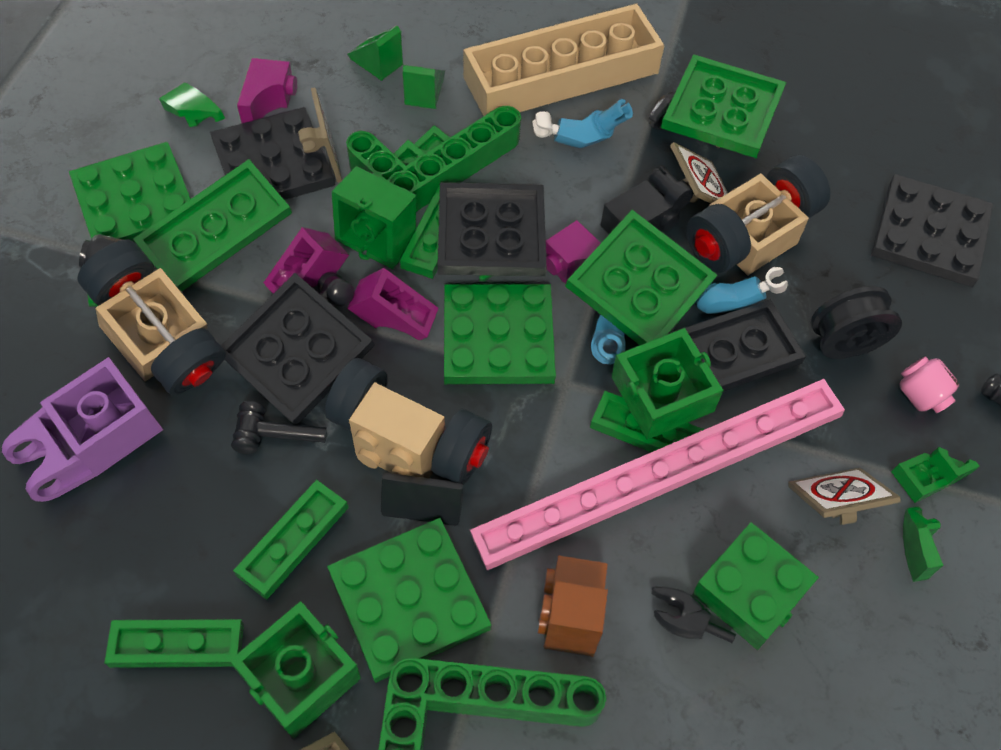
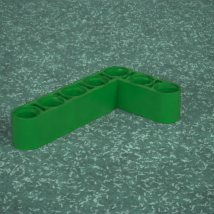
[346,106,521,212]
[379,658,606,750]

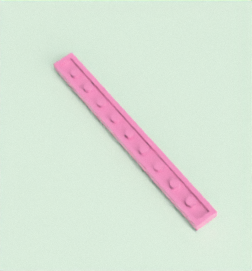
[470,379,845,571]

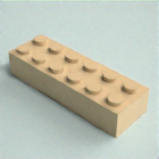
[463,4,664,116]

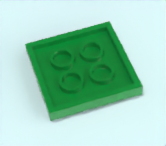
[661,54,786,158]
[69,141,191,243]
[565,210,717,345]
[444,284,556,384]
[327,518,492,683]

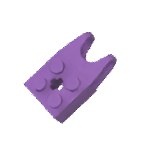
[2,357,163,502]

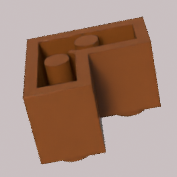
[538,555,608,657]

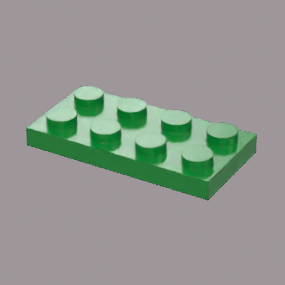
[133,159,292,292]

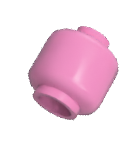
[899,356,959,413]

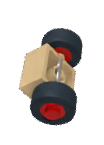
[686,155,830,275]
[77,240,226,395]
[325,358,492,485]

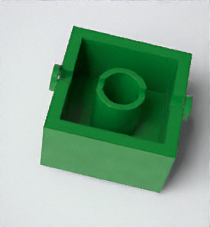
[332,166,416,269]
[611,328,723,440]
[692,522,819,651]
[230,601,361,739]

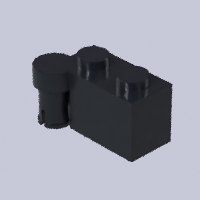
[600,165,694,234]

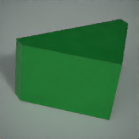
[347,25,403,81]
[403,65,445,109]

